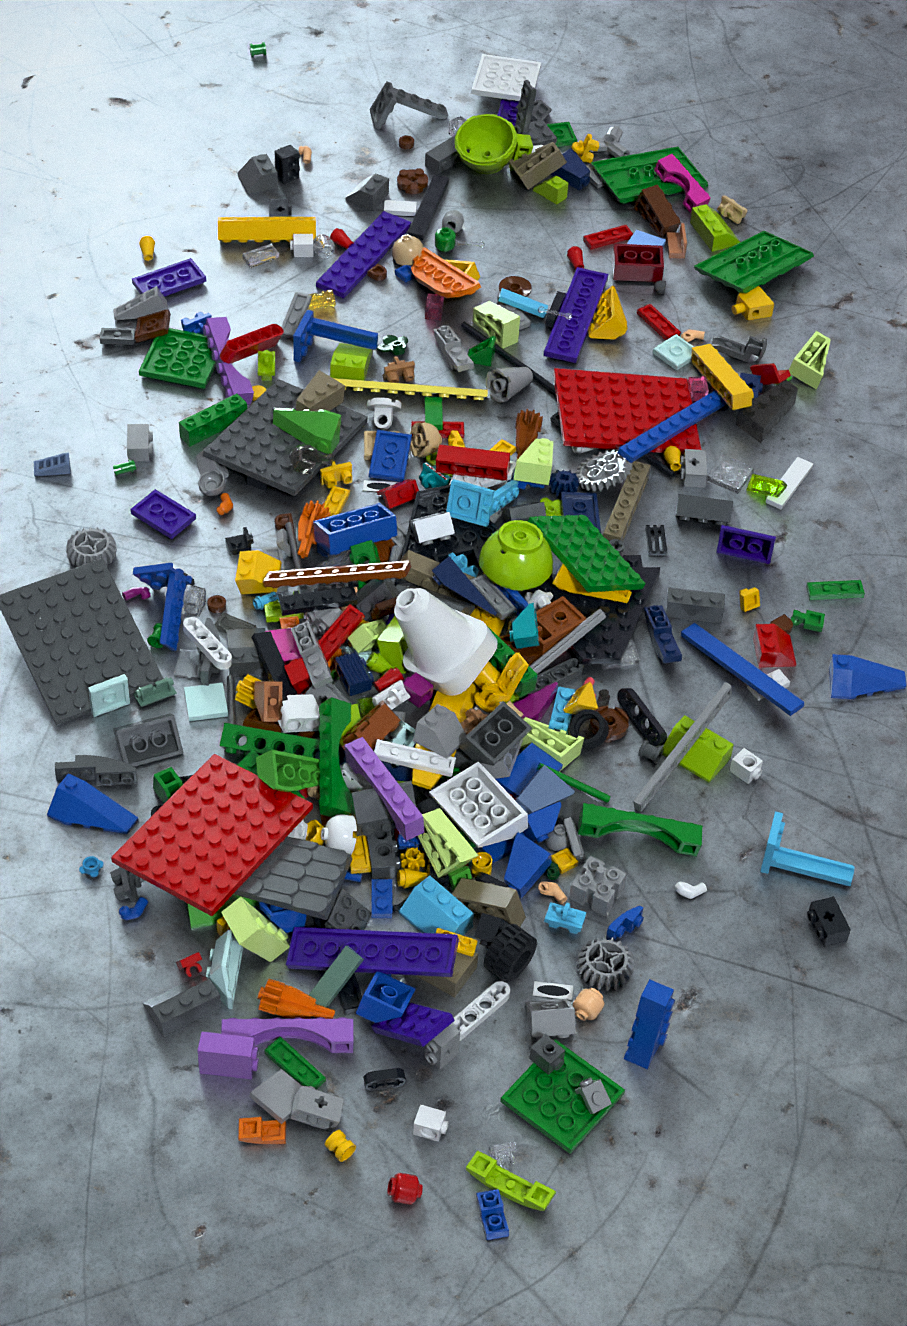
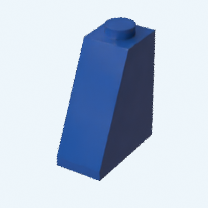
[504,832,552,899]

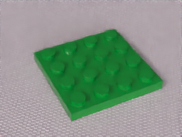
[139,328,216,389]
[500,1039,625,1154]

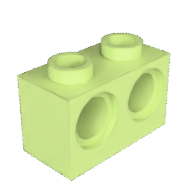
[348,619,387,653]

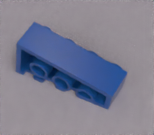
[624,979,675,1070]

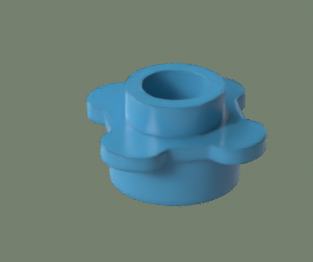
[79,856,104,877]

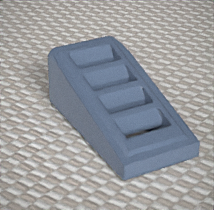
[34,453,71,476]

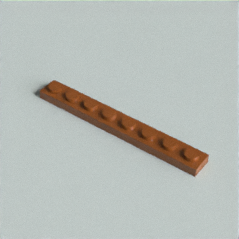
[263,560,411,588]

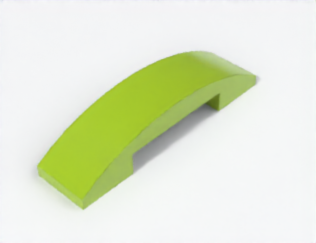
[466,1150,556,1211]

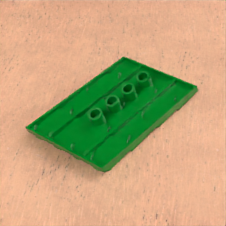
[591,146,708,204]
[694,231,814,293]

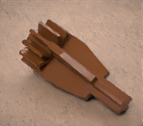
[515,409,543,461]

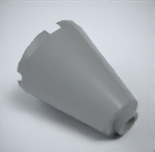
[486,367,533,403]

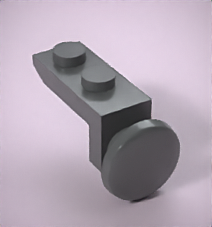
[711,336,767,362]

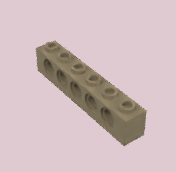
[603,461,651,549]

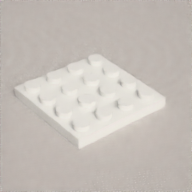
[471,54,541,101]

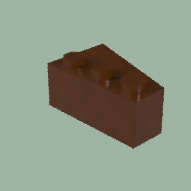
[634,184,681,237]

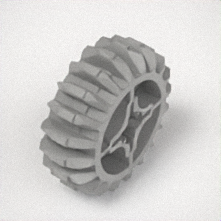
[66,527,117,567]
[577,936,635,991]

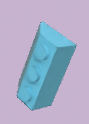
[399,875,474,935]

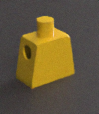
[731,286,774,320]

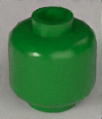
[435,227,456,252]

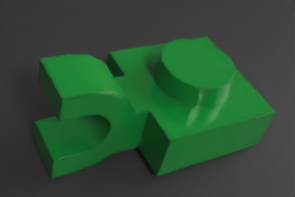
[791,610,825,632]

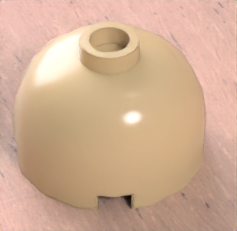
[392,235,424,265]
[410,423,442,457]

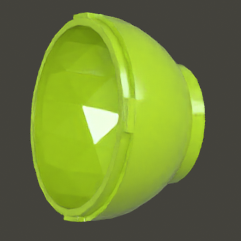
[455,114,517,175]
[479,520,553,591]

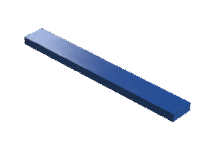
[681,623,804,716]

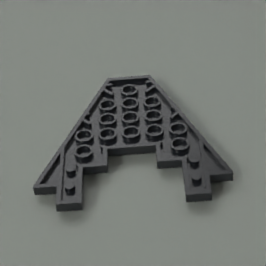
[394,484,505,589]
[526,555,660,664]

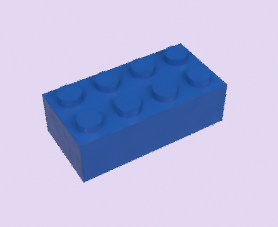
[313,503,398,555]

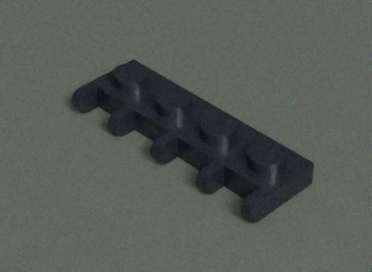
[277,582,357,616]

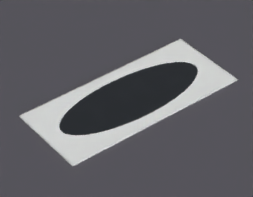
[363,480,397,491]
[533,981,573,1000]

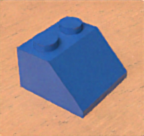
[356,971,416,1023]

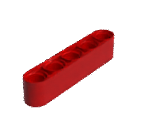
[220,324,284,364]

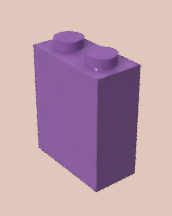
[198,1032,259,1080]

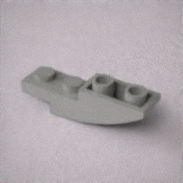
[433,326,474,372]
[291,620,333,689]

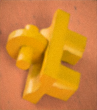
[571,133,599,163]
[320,460,352,488]

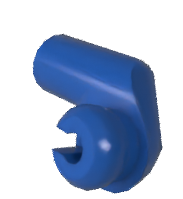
[119,897,148,921]

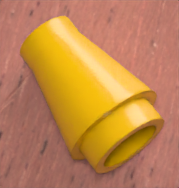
[139,236,155,261]
[663,446,681,471]
[397,868,427,889]

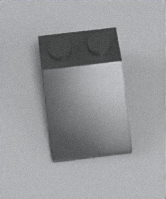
[227,628,267,677]

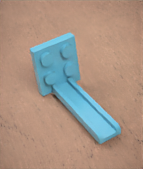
[446,479,519,527]
[760,811,855,887]

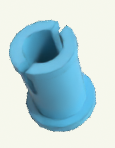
[252,592,278,610]

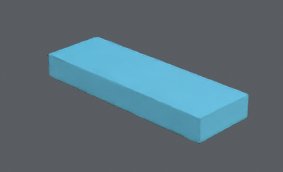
[498,288,548,318]

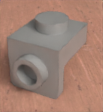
[276,529,301,557]
[575,1078,612,1114]

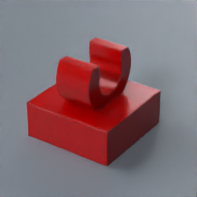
[176,952,202,978]

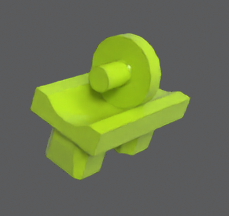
[258,350,275,381]

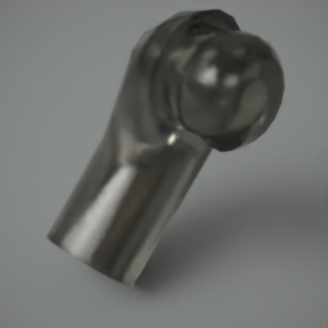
[597,689,610,708]

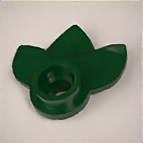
[377,335,408,355]

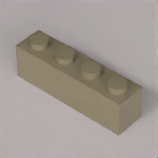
[400,550,475,602]

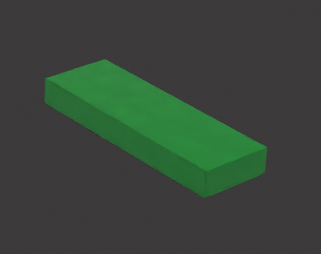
[425,397,443,430]
[806,580,865,600]
[264,1036,326,1089]

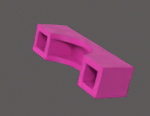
[654,154,711,213]

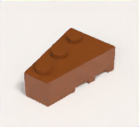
[340,700,401,750]

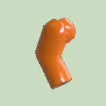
[216,493,233,515]

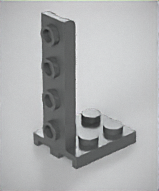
[514,80,557,146]
[369,81,448,130]

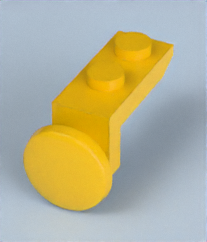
[474,653,529,713]

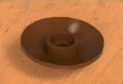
[499,276,532,297]

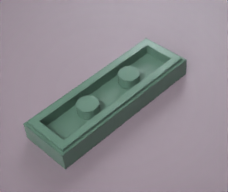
[309,946,364,1008]

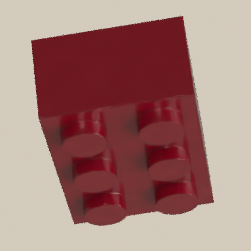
[612,244,664,282]

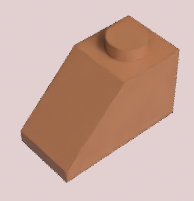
[254,681,282,722]

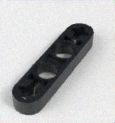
[617,688,667,746]

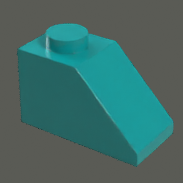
[510,603,539,649]

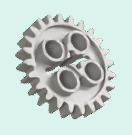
[575,449,633,492]

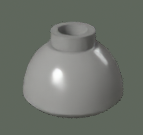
[545,824,571,852]

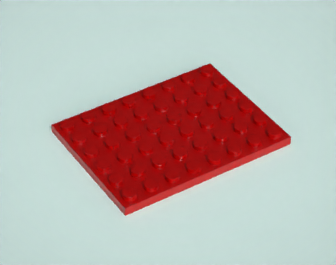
[553,368,702,454]
[111,754,313,916]

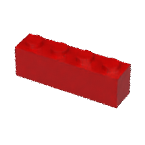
[436,444,510,481]

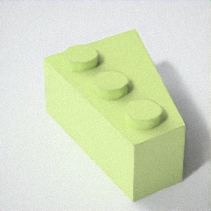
[473,301,520,349]
[789,331,831,390]
[513,438,554,485]
[520,717,584,772]
[418,808,479,878]
[221,897,290,962]

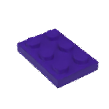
[130,489,196,539]

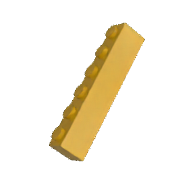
[218,217,316,242]
[692,344,754,410]

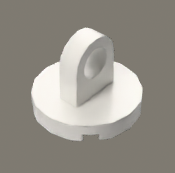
[367,398,402,430]

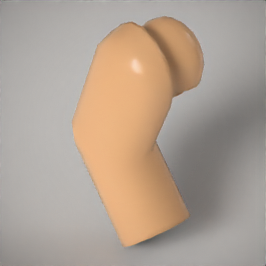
[299,146,312,164]
[681,329,705,342]
[538,881,567,904]

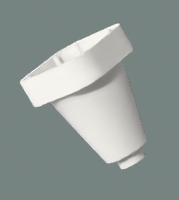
[394,588,498,696]

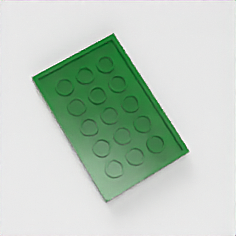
[527,515,646,592]

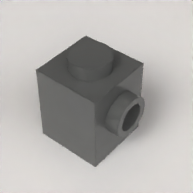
[529,1034,565,1075]

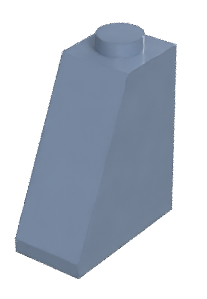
[515,765,575,815]

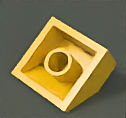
[235,550,282,594]

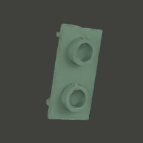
[133,677,177,707]

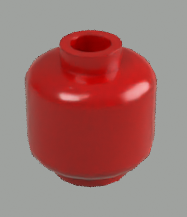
[387,1172,423,1205]

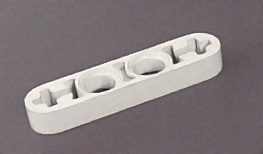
[183,617,232,670]
[452,981,510,1041]

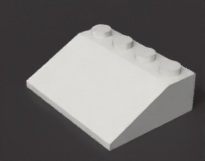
[429,761,528,848]

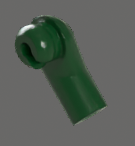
[546,861,560,880]

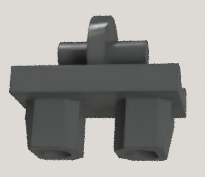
[110,866,145,902]

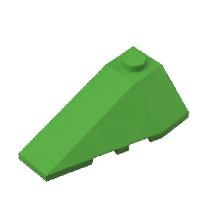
[256,750,320,792]

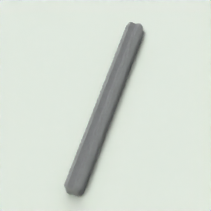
[530,609,606,674]

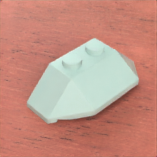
[206,929,244,1009]

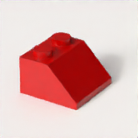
[753,624,796,668]

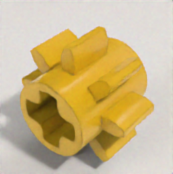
[400,847,425,871]

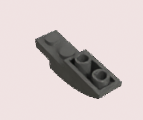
[197,618,221,686]
[55,755,137,786]

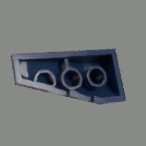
[432,556,499,618]

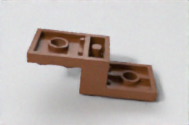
[528,596,587,666]

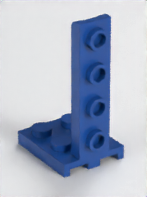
[293,310,378,363]
[133,563,192,651]

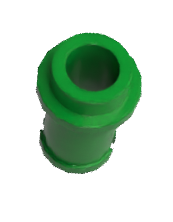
[112,459,136,476]

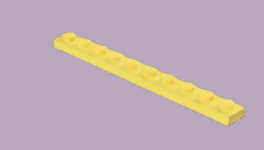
[333,378,488,400]

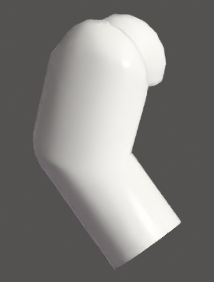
[675,882,707,899]

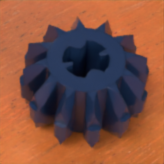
[549,468,579,497]

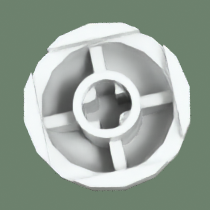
[321,815,357,855]

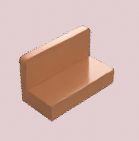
[666,223,687,258]

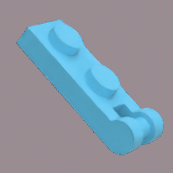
[549,686,576,733]

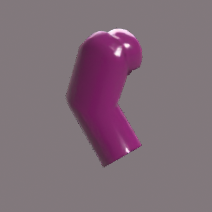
[122,587,151,601]

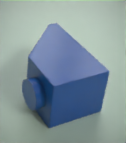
[524,801,561,843]

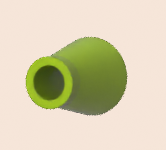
[366,652,395,674]

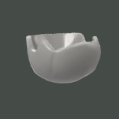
[198,469,226,496]

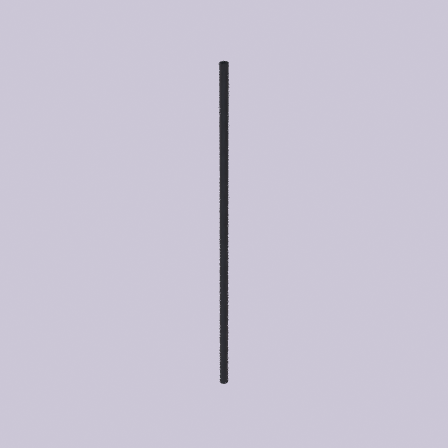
[461,321,676,478]

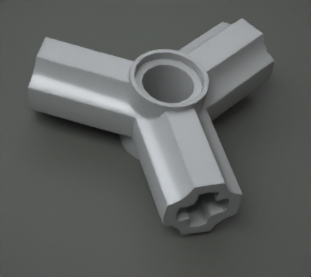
[589,125,630,157]

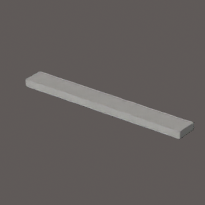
[633,682,732,812]

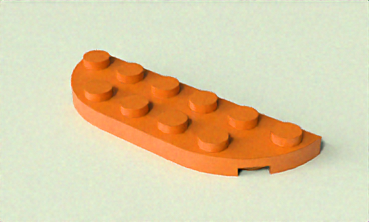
[411,247,481,298]

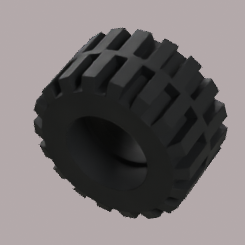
[483,924,537,983]

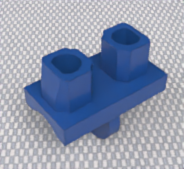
[181,311,212,335]

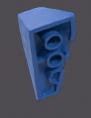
[829,654,906,699]
[47,773,138,834]
[258,901,307,933]

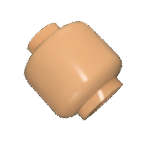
[572,988,605,1021]

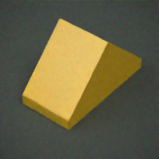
[563,681,598,715]

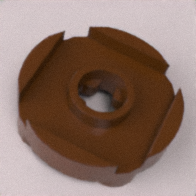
[397,168,428,194]
[589,706,629,743]

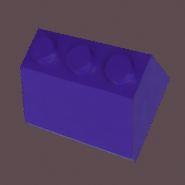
[716,525,776,564]

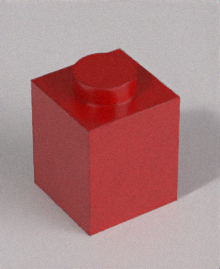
[284,658,312,692]

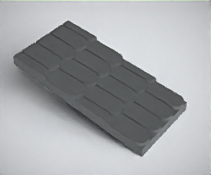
[234,836,352,920]

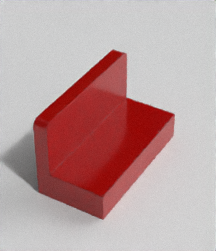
[750,363,791,385]
[376,479,419,509]

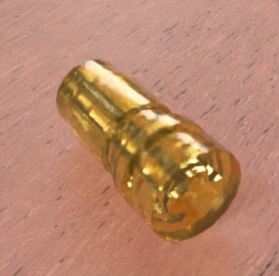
[308,289,336,310]

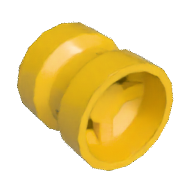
[471,852,493,878]
[325,1130,356,1162]

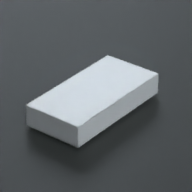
[384,200,417,217]

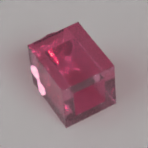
[425,294,444,321]
[688,376,709,403]

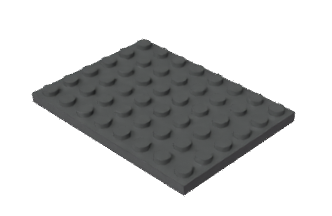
[203,379,368,496]
[0,558,164,725]

